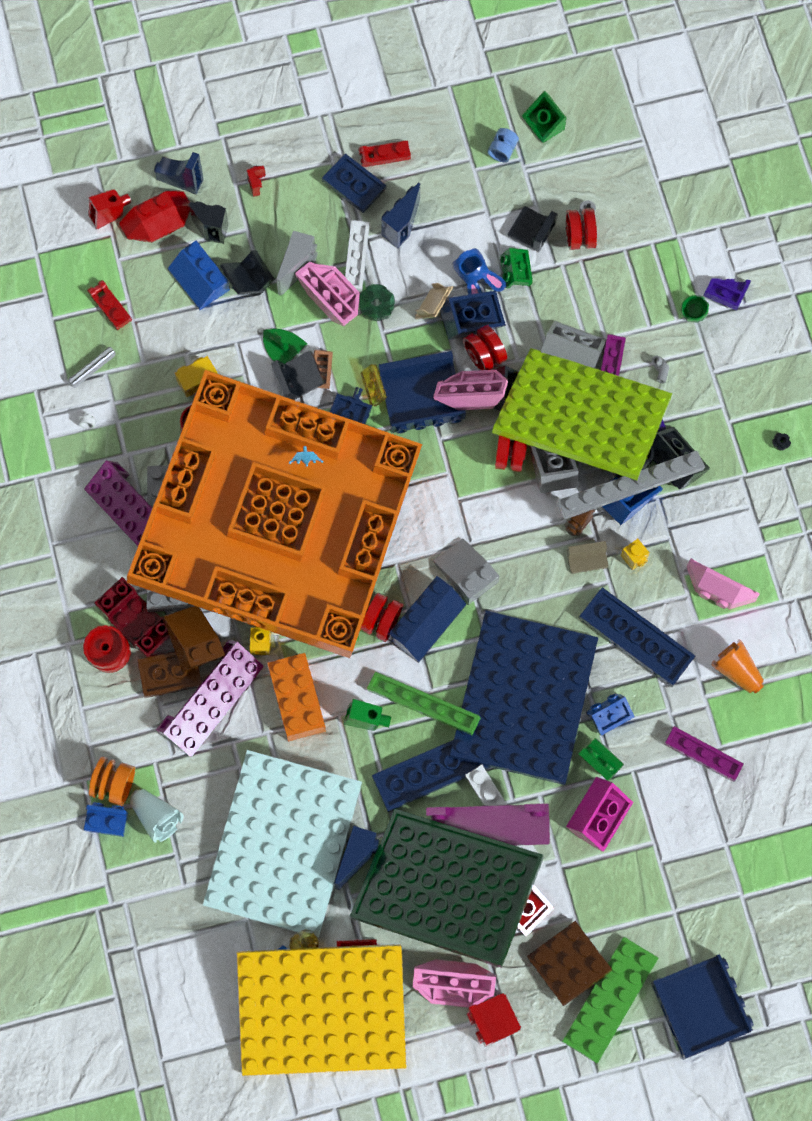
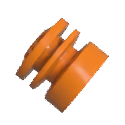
[89,756,135,806]

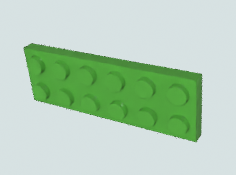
[562,937,658,1064]

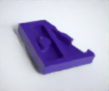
[703,278,751,311]

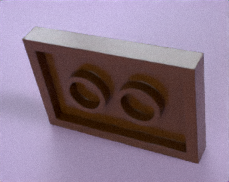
[137,652,202,698]

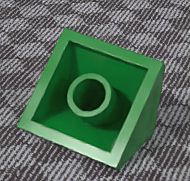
[522,91,567,143]

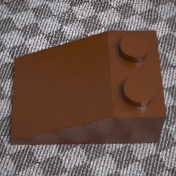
[162,606,225,672]

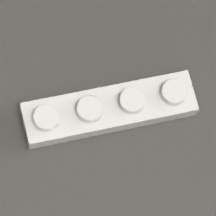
[345,220,370,292]

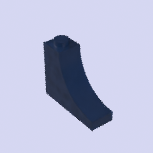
[154,152,204,195]

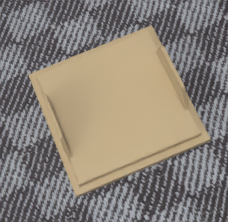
[415,283,453,319]

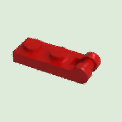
[358,140,411,167]
[87,280,132,330]

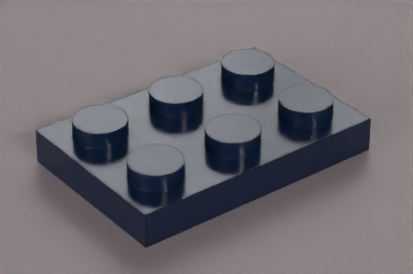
[322,153,387,213]

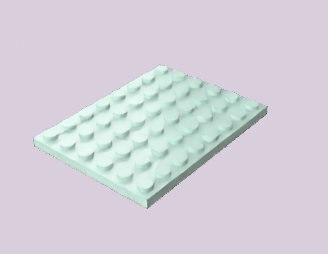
[203,750,362,938]

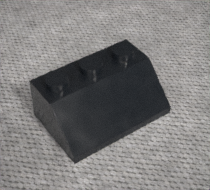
[652,427,710,490]

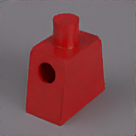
[88,189,131,229]

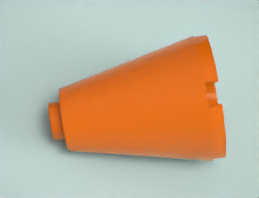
[711,639,764,693]

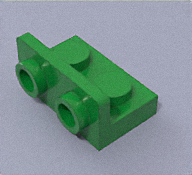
[500,248,533,289]
[579,738,624,781]

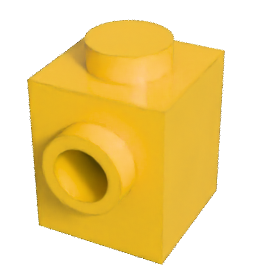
[621,538,650,570]
[250,626,271,655]

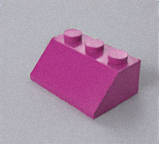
[566,777,633,852]

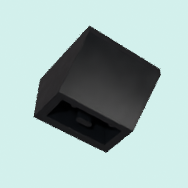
[189,201,228,244]

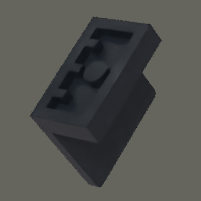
[508,206,558,252]
[220,250,275,295]
[271,351,324,400]

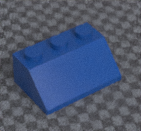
[168,240,230,310]

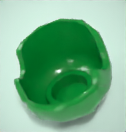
[681,295,709,323]

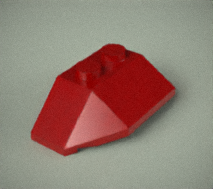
[119,191,190,243]

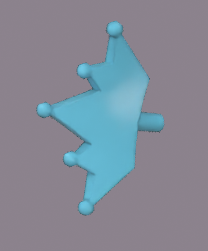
[289,446,323,467]

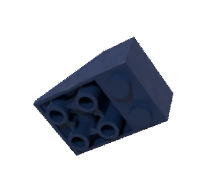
[381,182,421,249]

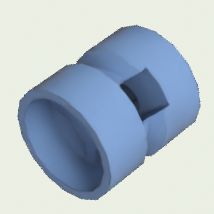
[487,128,519,163]

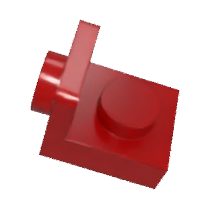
[247,165,266,197]

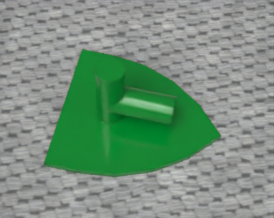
[263,329,307,363]

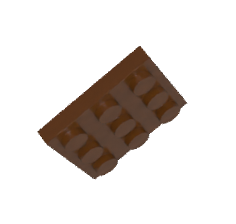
[527,921,612,1007]

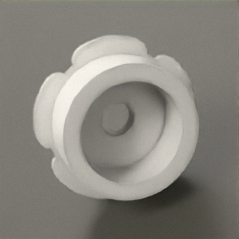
[79,413,97,429]

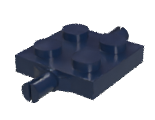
[330,387,372,425]

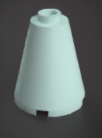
[130,789,183,843]

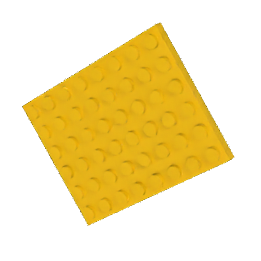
[237,944,406,1076]

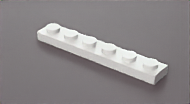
[465,765,546,871]

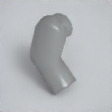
[652,356,669,383]

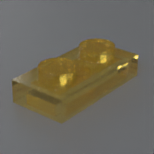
[360,364,387,406]

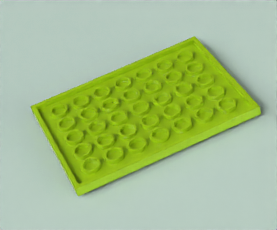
[492,348,672,480]

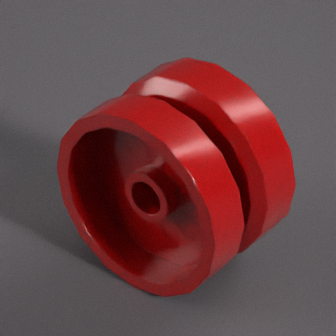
[565,208,597,250]
[463,325,508,370]
[495,435,527,472]
[360,593,403,642]
[83,625,131,673]

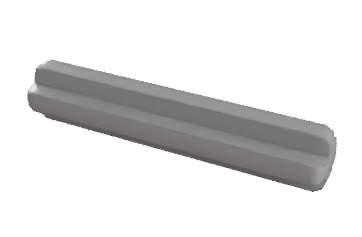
[68,347,116,388]

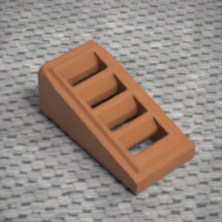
[314,350,333,389]

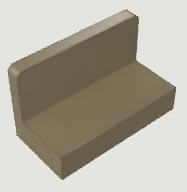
[567,541,608,574]

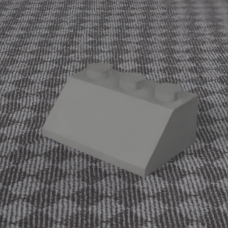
[541,321,607,368]

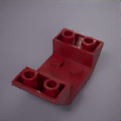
[94,577,170,657]

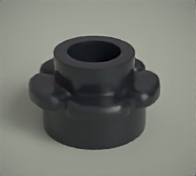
[772,433,791,451]

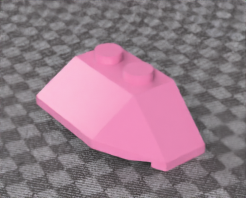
[295,262,360,326]
[434,370,508,410]
[687,558,760,609]
[413,960,496,1007]

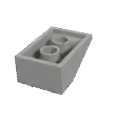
[276,231,318,296]
[529,445,579,493]
[433,539,500,605]

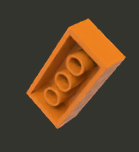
[267,653,326,742]

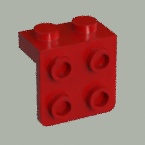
[466,993,521,1047]

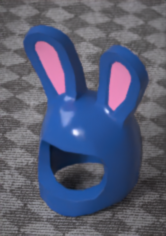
[452,248,506,295]

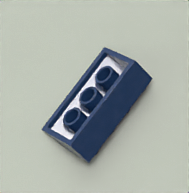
[388,576,467,663]

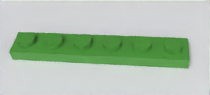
[367,672,480,735]

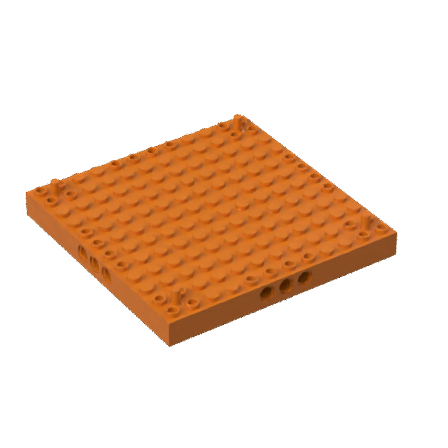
[127,370,422,658]

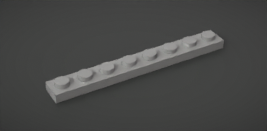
[557,451,705,520]

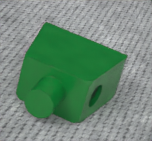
[343,699,392,731]

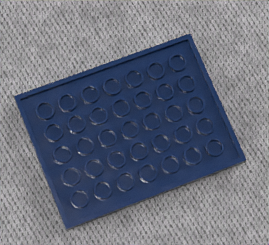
[450,610,598,785]

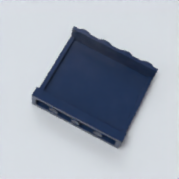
[379,351,466,434]
[651,954,754,1060]

